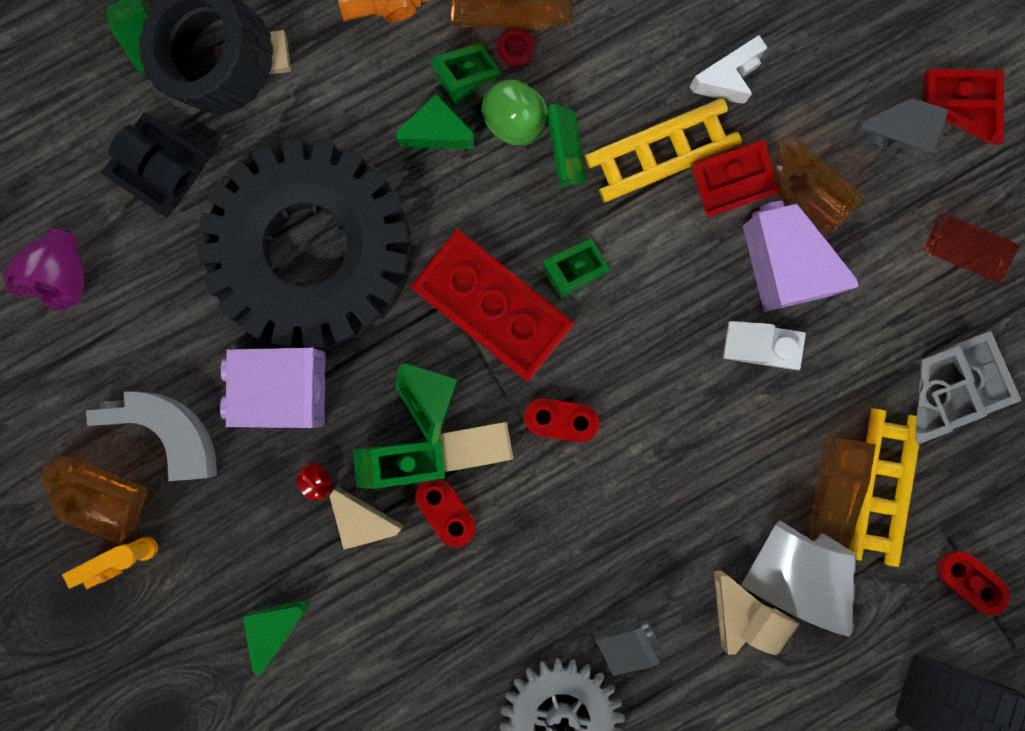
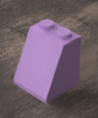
[743,201,859,312]
[220,348,326,428]

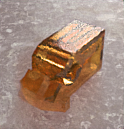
[775,135,865,236]
[41,457,149,544]

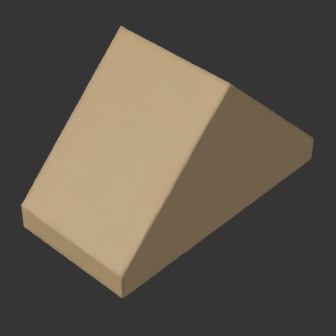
[330,487,404,550]
[714,571,762,655]

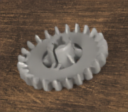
[499,658,625,731]

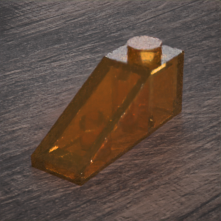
[451,0,572,30]
[808,437,876,548]

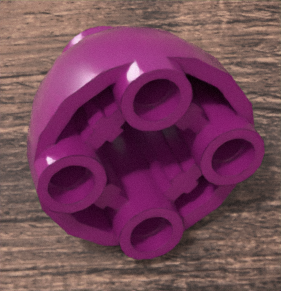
[2,229,85,312]

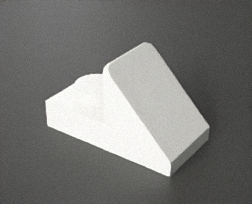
[690,35,767,104]
[723,321,806,370]

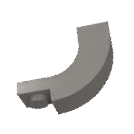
[86,392,217,481]

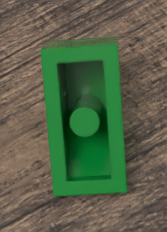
[353,440,445,489]

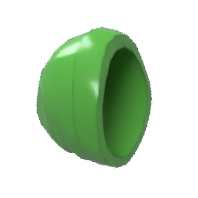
[481,79,547,145]

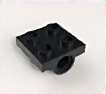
[101,111,210,218]

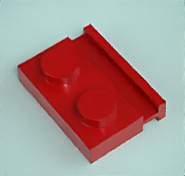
[690,140,779,217]

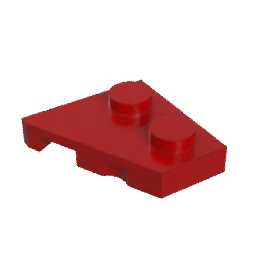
[923,69,1004,146]

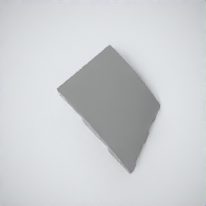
[915,331,1022,444]
[741,521,856,637]

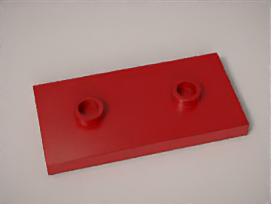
[410,228,575,382]

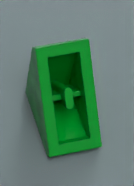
[106,0,150,75]
[430,43,502,107]
[397,95,475,149]
[541,238,610,300]
[395,363,457,446]
[243,600,310,676]

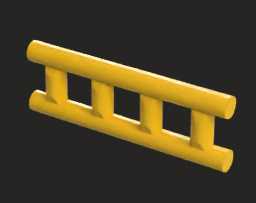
[584,98,742,203]
[848,408,919,567]

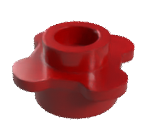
[296,462,334,501]

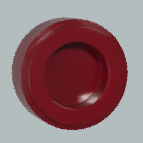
[497,28,534,69]

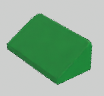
[547,104,587,187]

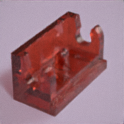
[924,214,1020,284]

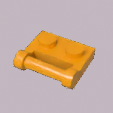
[62,537,158,590]

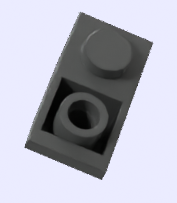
[850,98,948,163]
[593,613,661,676]

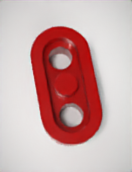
[524,398,600,442]
[415,479,476,547]
[937,550,1011,616]

